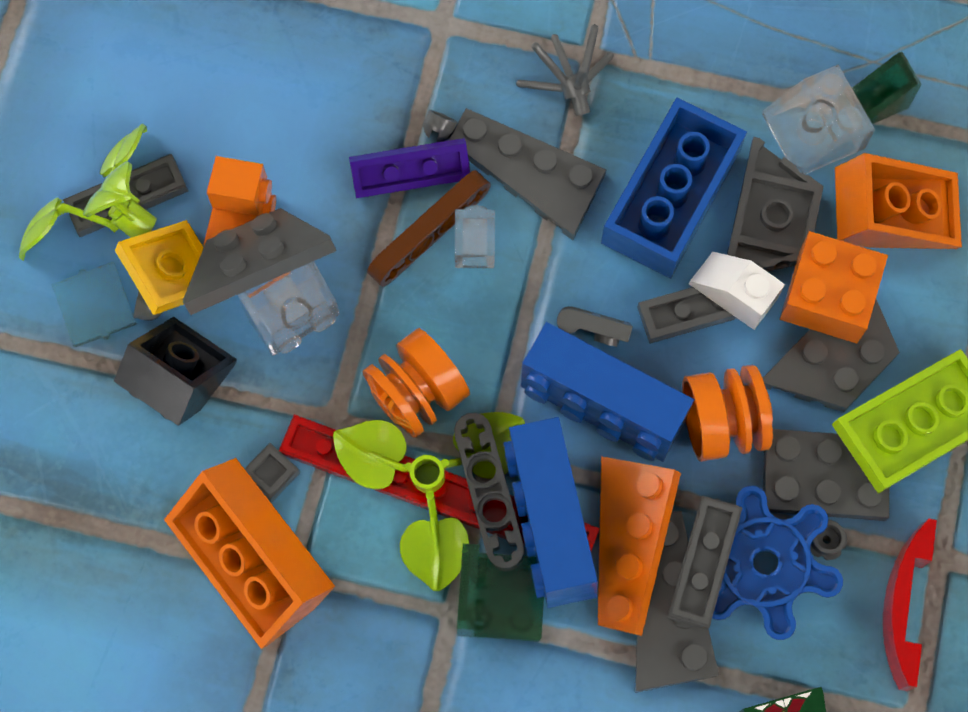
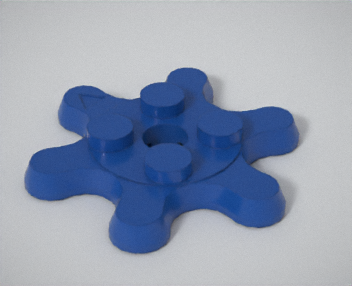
[712,486,843,640]

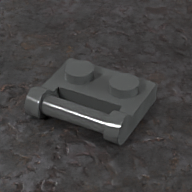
[557,306,633,347]

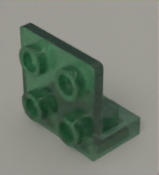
[457,543,544,642]

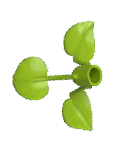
[19,123,157,261]
[333,412,525,591]

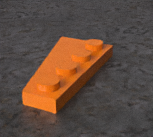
[598,456,681,636]

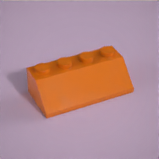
[164,458,335,649]

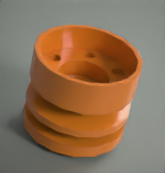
[362,328,470,438]
[682,364,773,462]

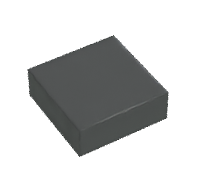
[245,443,300,502]

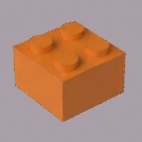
[779,231,888,344]

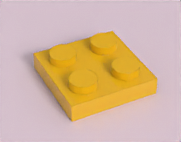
[115,220,204,315]

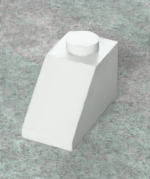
[689,252,785,330]

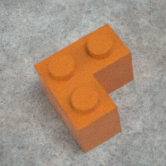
[203,156,276,246]

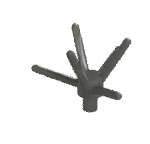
[516,24,614,116]

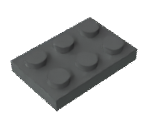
[763,429,889,521]

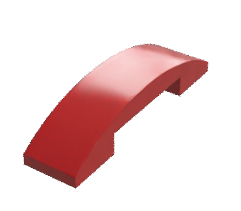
[883,518,937,692]

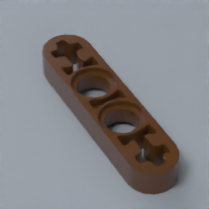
[367,170,491,287]

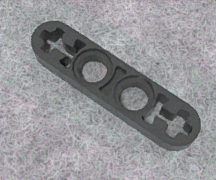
[454,413,525,571]

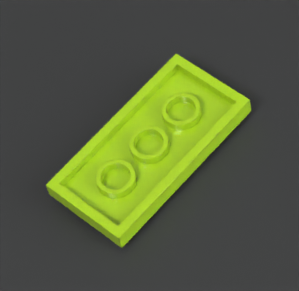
[831,349,968,494]

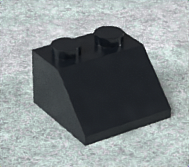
[114,317,237,426]

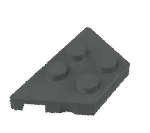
[727,137,824,272]
[183,208,337,315]
[763,300,900,412]

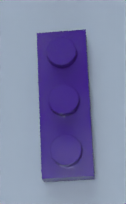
[349,138,470,199]

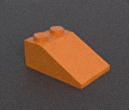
[835,153,962,249]

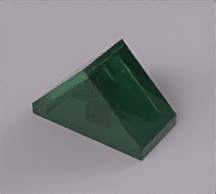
[840,52,922,129]

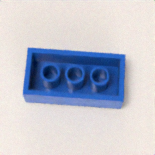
[601,97,747,279]
[521,322,695,462]
[503,417,598,608]

